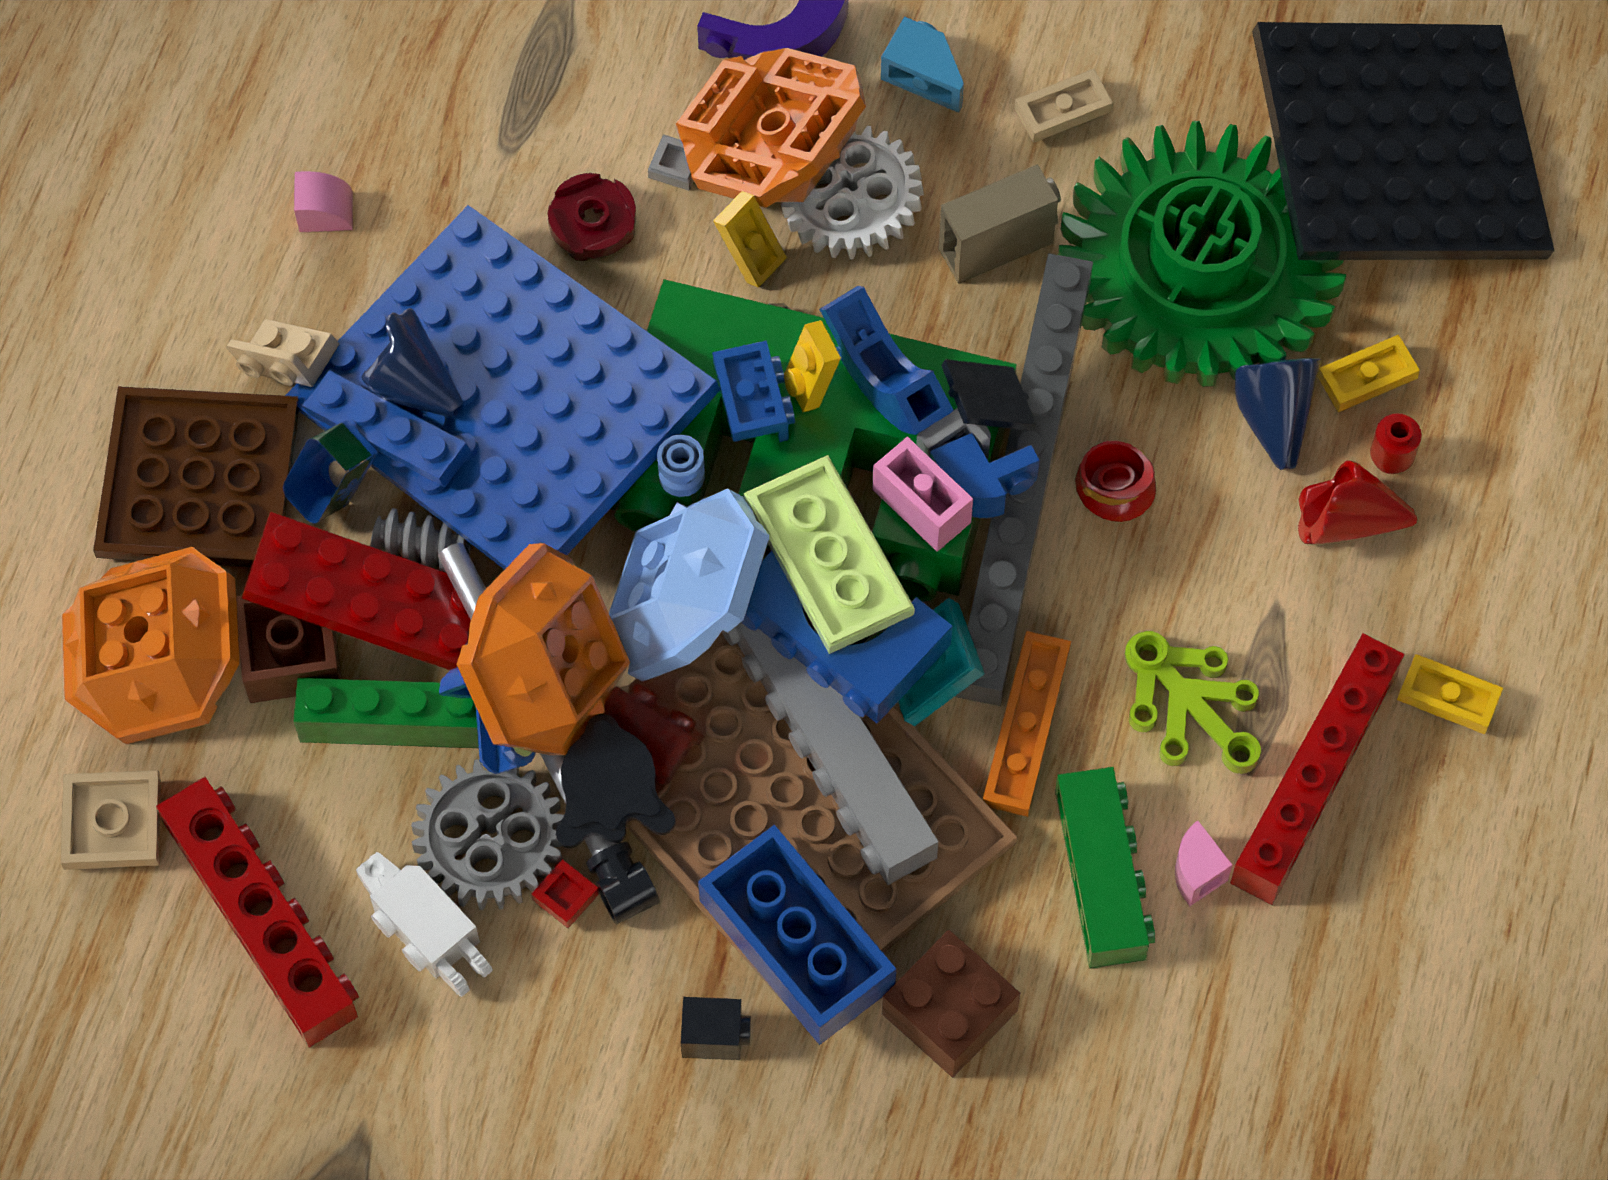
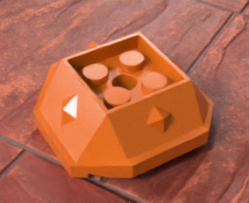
[676,48,866,208]
[456,543,631,755]
[62,547,240,744]

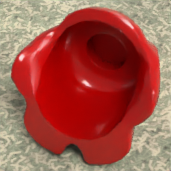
[1298,460,1417,545]

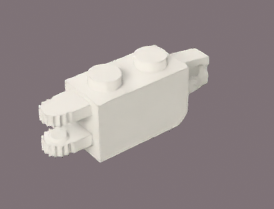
[356,852,493,997]

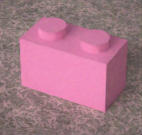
[872,436,973,552]

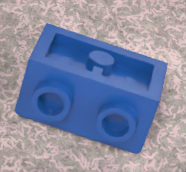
[712,340,795,442]

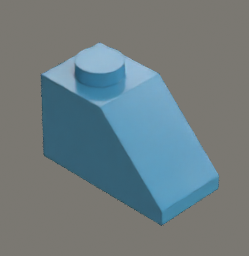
[881,16,964,113]

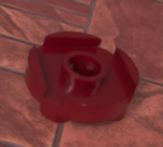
[547,173,637,261]

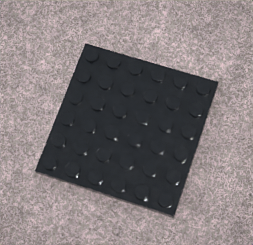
[1252,22,1555,260]

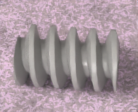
[370,508,471,573]

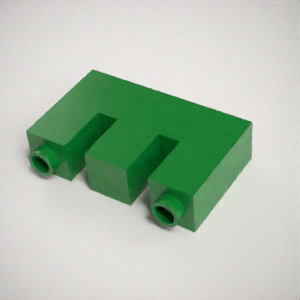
[610,279,1017,602]

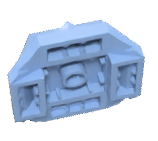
[609,488,769,682]

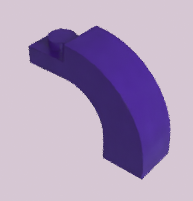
[697,0,848,60]

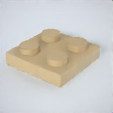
[61,770,161,870]

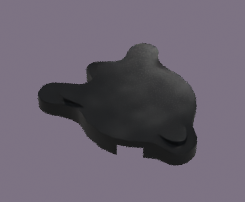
[555,714,676,849]

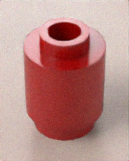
[1370,413,1422,474]

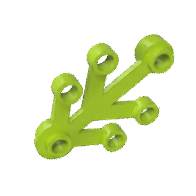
[1125,631,1261,774]

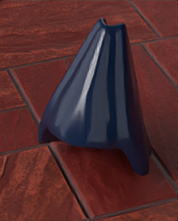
[361,308,463,417]
[1235,358,1321,470]

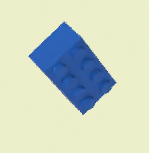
[698,825,896,1045]

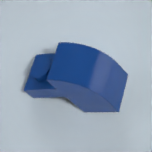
[930,433,1040,518]

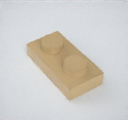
[1014,69,1113,143]

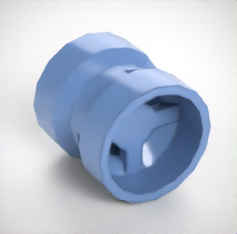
[657,435,705,497]

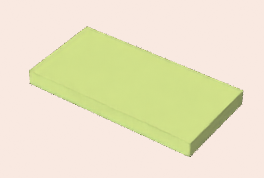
[744,455,915,654]

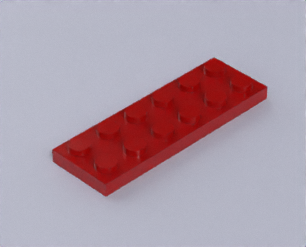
[242,512,487,670]

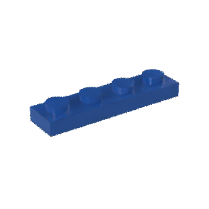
[302,370,472,488]

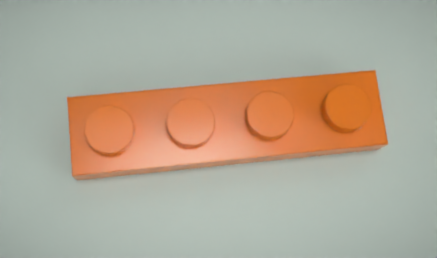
[983,631,1071,817]

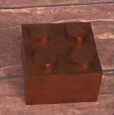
[236,595,342,703]
[882,930,1021,1078]

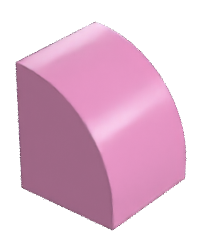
[294,171,353,232]
[1175,821,1232,906]

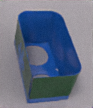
[283,420,378,523]

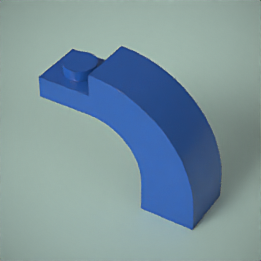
[819,286,954,435]

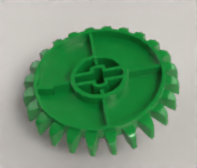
[1058,121,1346,387]

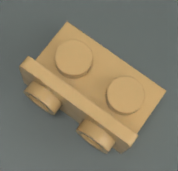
[226,319,339,387]

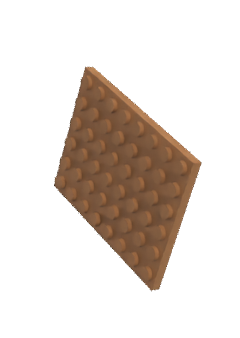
[603,610,1017,1005]

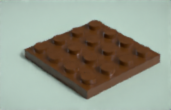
[93,386,299,567]

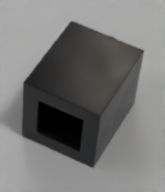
[680,997,751,1060]

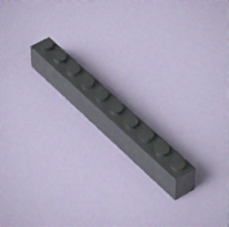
[955,253,1093,706]

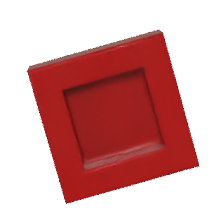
[531,859,599,929]

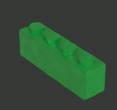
[293,678,479,749]
[1055,766,1155,969]

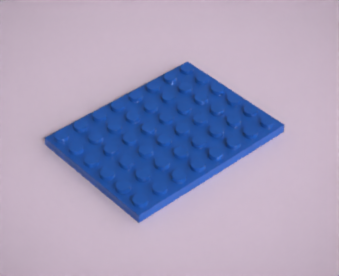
[285,205,720,570]

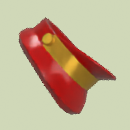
[1075,441,1156,522]

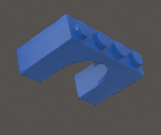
[742,551,953,724]

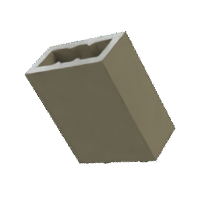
[939,164,1061,284]

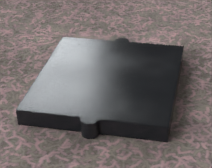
[941,359,1036,431]

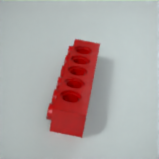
[1230,633,1405,905]
[156,777,359,1048]

